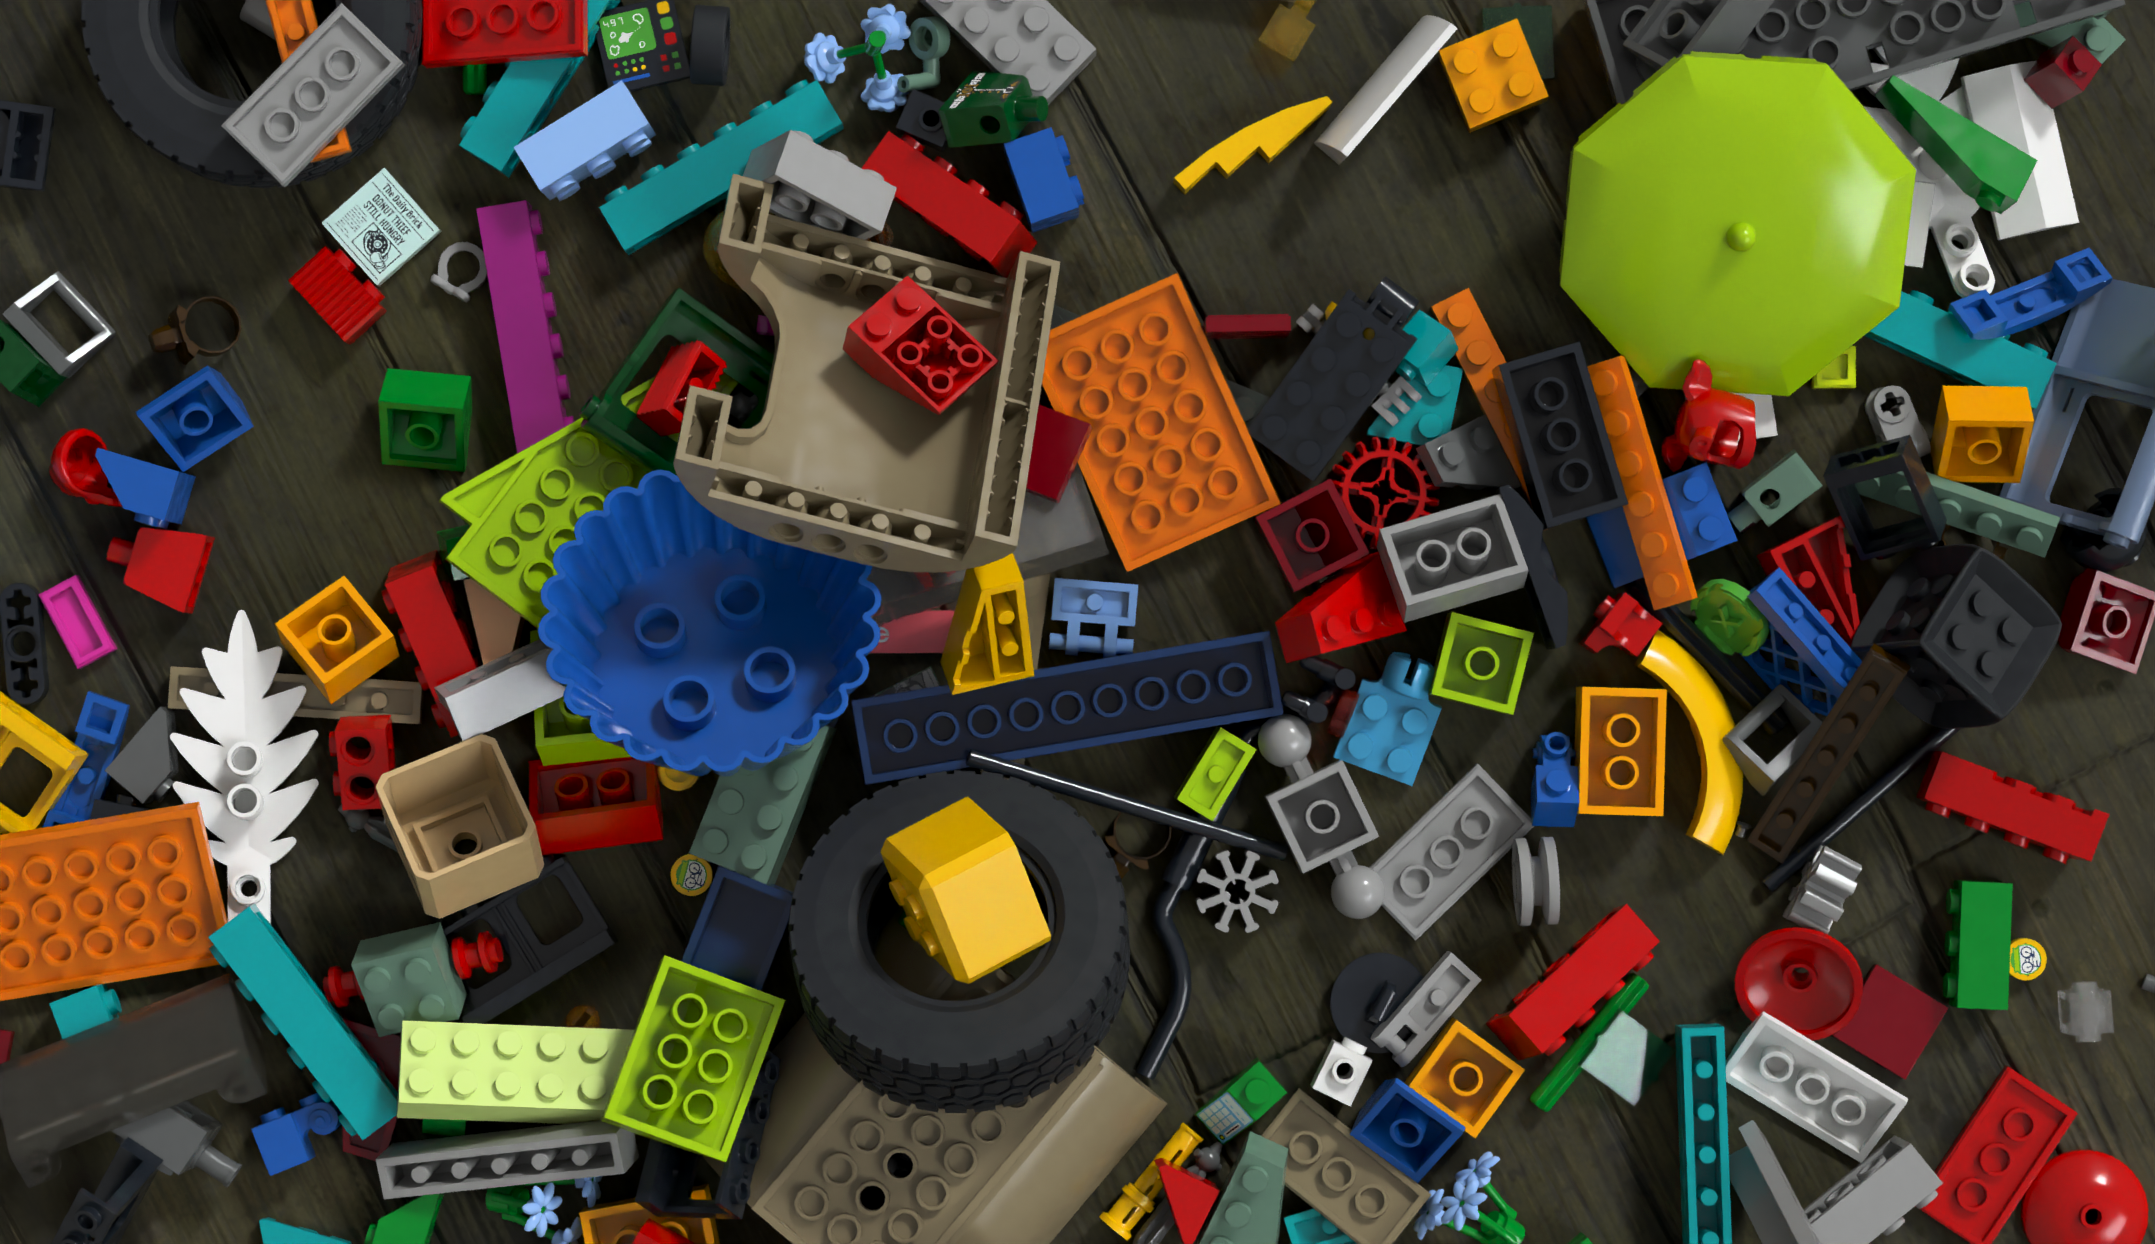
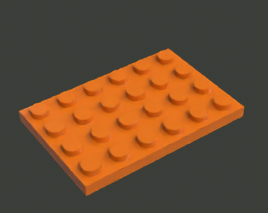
[1042,272,1281,572]
[0,802,228,1001]

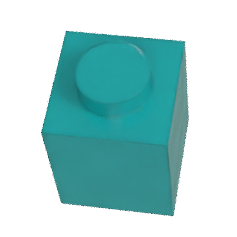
[1395,309,1459,387]
[49,984,122,1043]

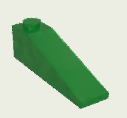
[1874,75,2038,214]

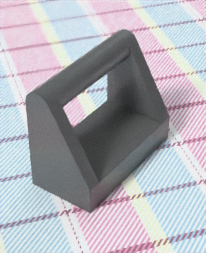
[3,271,116,378]
[1722,684,1823,796]

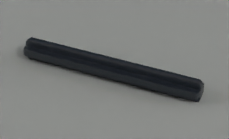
[1629,577,1788,735]

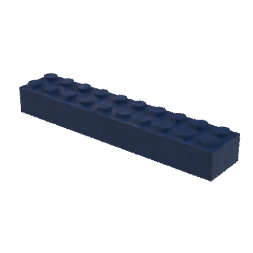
[851,631,1283,785]

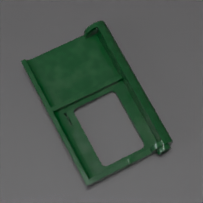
[579,288,774,475]

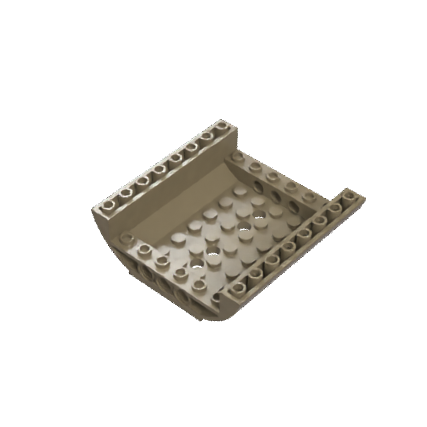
[703,906,1168,1244]

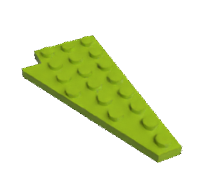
[439,372,738,629]

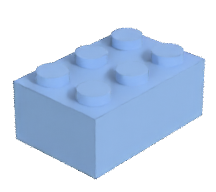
[514,80,656,201]

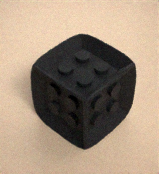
[1850,544,2062,729]

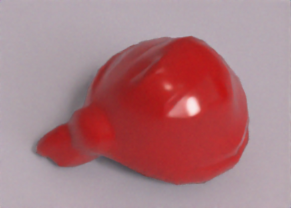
[49,428,122,507]

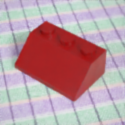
[529,757,663,855]

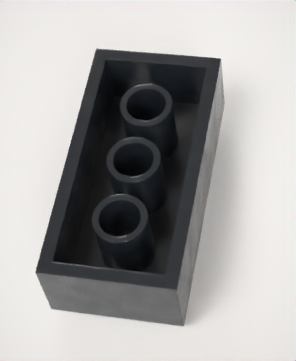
[1492,341,1628,530]

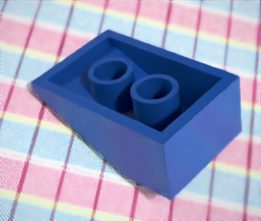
[1586,462,1738,588]

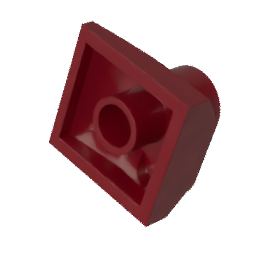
[2057,568,2155,674]

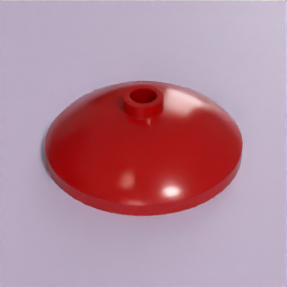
[1735,927,1863,1041]
[2021,1149,2148,1244]

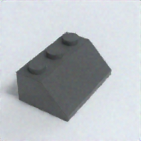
[1622,0,1775,71]

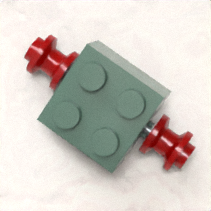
[323,922,503,1037]

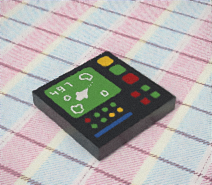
[596,0,690,92]

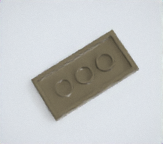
[1261,1088,1431,1244]

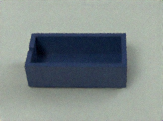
[681,866,794,992]

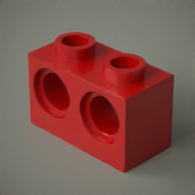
[329,715,396,810]

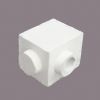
[1310,1037,1372,1107]

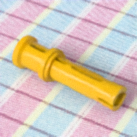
[1099,1122,1204,1241]

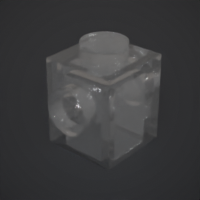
[2057,981,2114,1042]

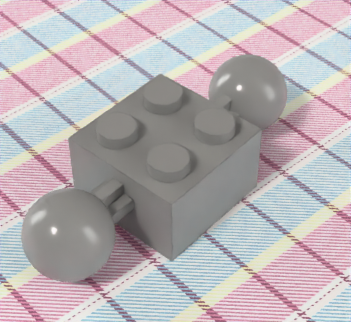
[1258,713,1385,919]

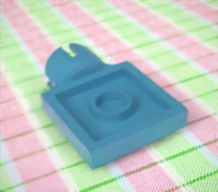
[1333,652,1442,786]

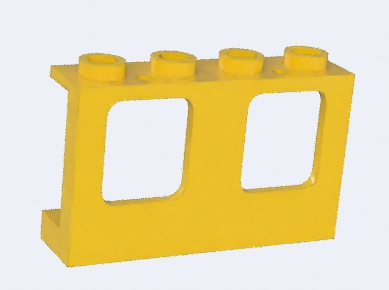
[0,691,89,834]

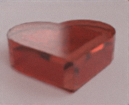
[1327,689,1360,738]

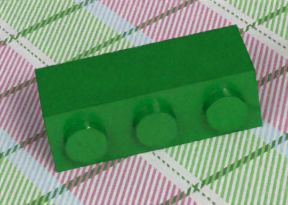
[1943,880,2013,1010]

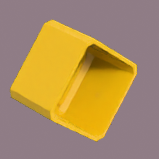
[880,796,1051,984]

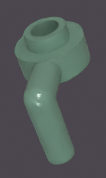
[897,16,950,93]

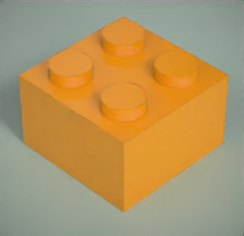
[1438,18,1549,133]
[1930,386,2034,483]
[275,576,400,704]
[1404,1017,1525,1139]

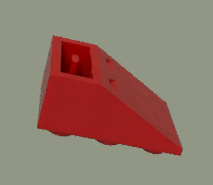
[842,275,999,415]

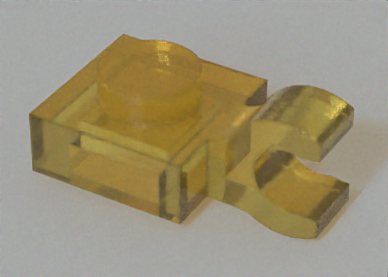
[1258,0,1317,62]

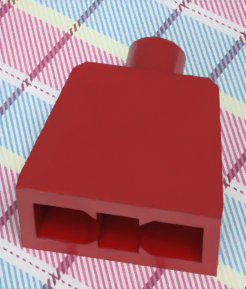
[107,527,215,614]

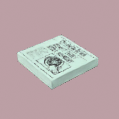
[322,168,442,287]

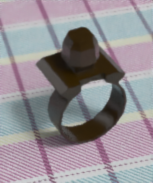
[148,296,242,365]
[1105,801,1172,879]

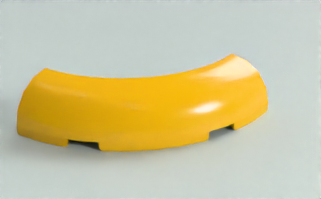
[1635,630,1743,855]

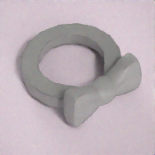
[430,242,487,303]

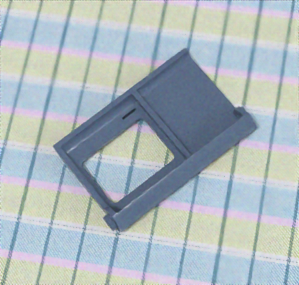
[1999,279,2155,549]

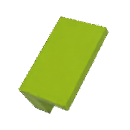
[1174,726,1257,821]

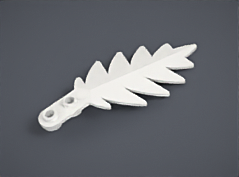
[1863,46,1995,298]
[170,610,319,924]

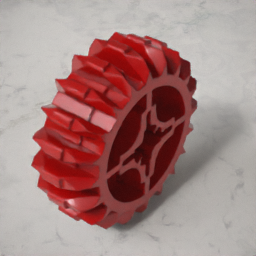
[1332,437,1440,550]

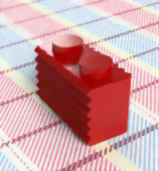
[288,246,387,345]
[637,340,727,437]

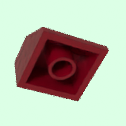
[1253,479,1370,593]

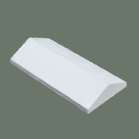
[1961,61,2079,240]
[1726,1011,1908,1163]

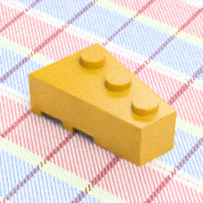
[940,553,1034,695]

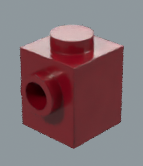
[2024,36,2102,109]

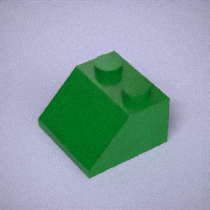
[378,368,472,472]

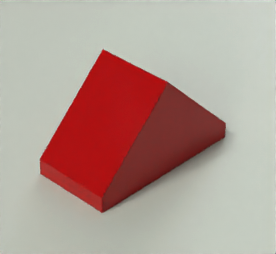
[1154,1158,1220,1244]

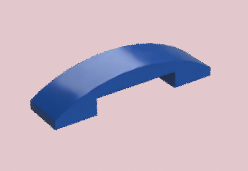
[1949,247,2113,340]
[43,691,130,828]

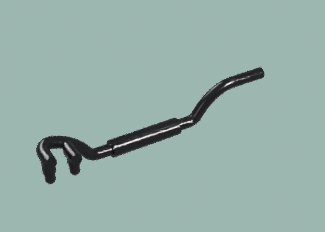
[1136,656,1356,1080]

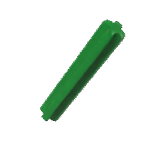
[1530,972,1649,1112]

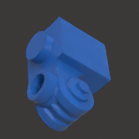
[1531,732,1579,827]
[251,1093,342,1176]

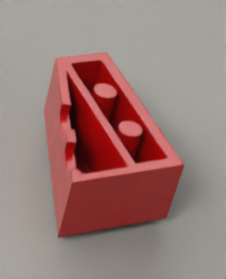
[1756,515,1860,647]
[1275,552,1407,663]

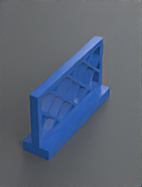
[1740,567,1862,716]

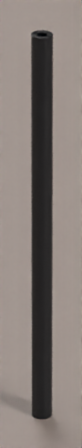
[1761,727,1960,893]
[966,749,1288,861]

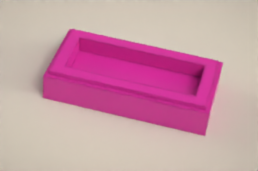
[39,575,117,669]

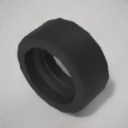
[690,5,730,86]

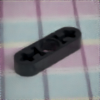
[0,583,49,704]

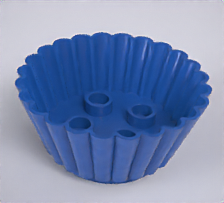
[538,469,882,777]

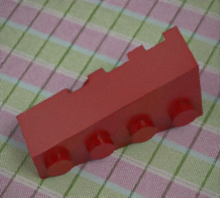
[862,131,1038,278]
[381,550,482,738]
[1916,751,2109,864]
[1485,904,1660,1061]

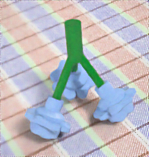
[804,3,911,112]

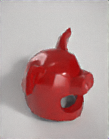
[1661,359,1756,473]

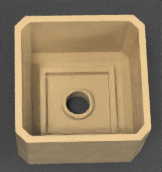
[375,734,544,919]

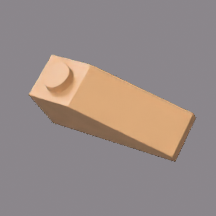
[463,578,525,665]

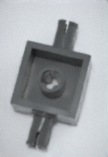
[85,1072,242,1188]

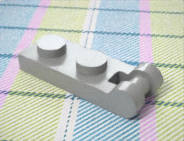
[1371,951,1481,1067]

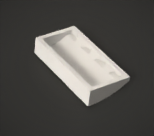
[1314,15,1458,165]

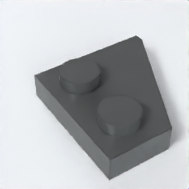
[1416,414,1522,490]

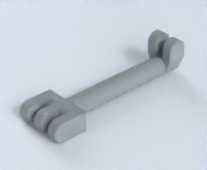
[1296,304,1422,427]

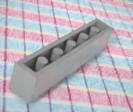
[376,1120,639,1199]

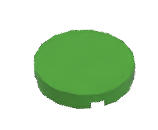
[1690,579,1769,657]

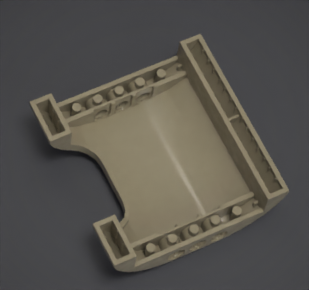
[673,174,1060,573]

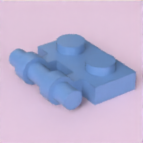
[1049,578,1138,658]

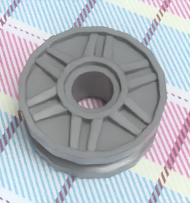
[1512,837,1560,926]

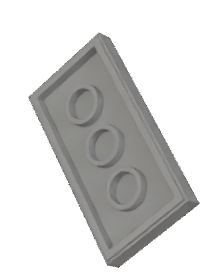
[221,3,405,187]
[1369,764,1534,941]

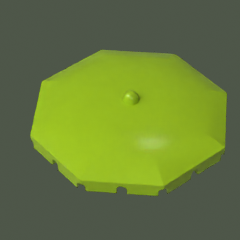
[1559,51,1916,396]

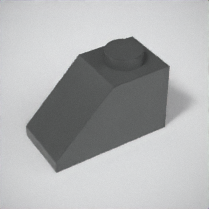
[105,707,179,804]

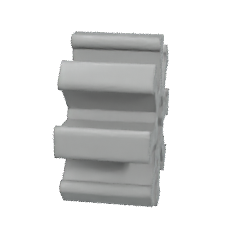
[1783,845,1862,934]
[1195,849,1279,933]

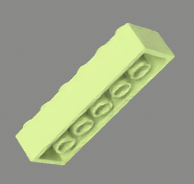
[397,1021,634,1124]

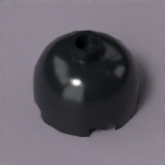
[2060,488,2147,572]

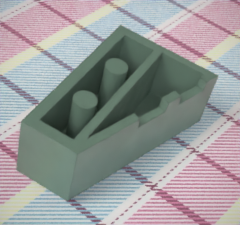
[1197,1131,1288,1244]

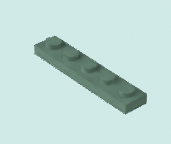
[1855,448,2060,558]

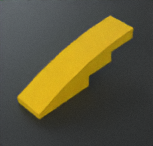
[1173,96,1332,195]

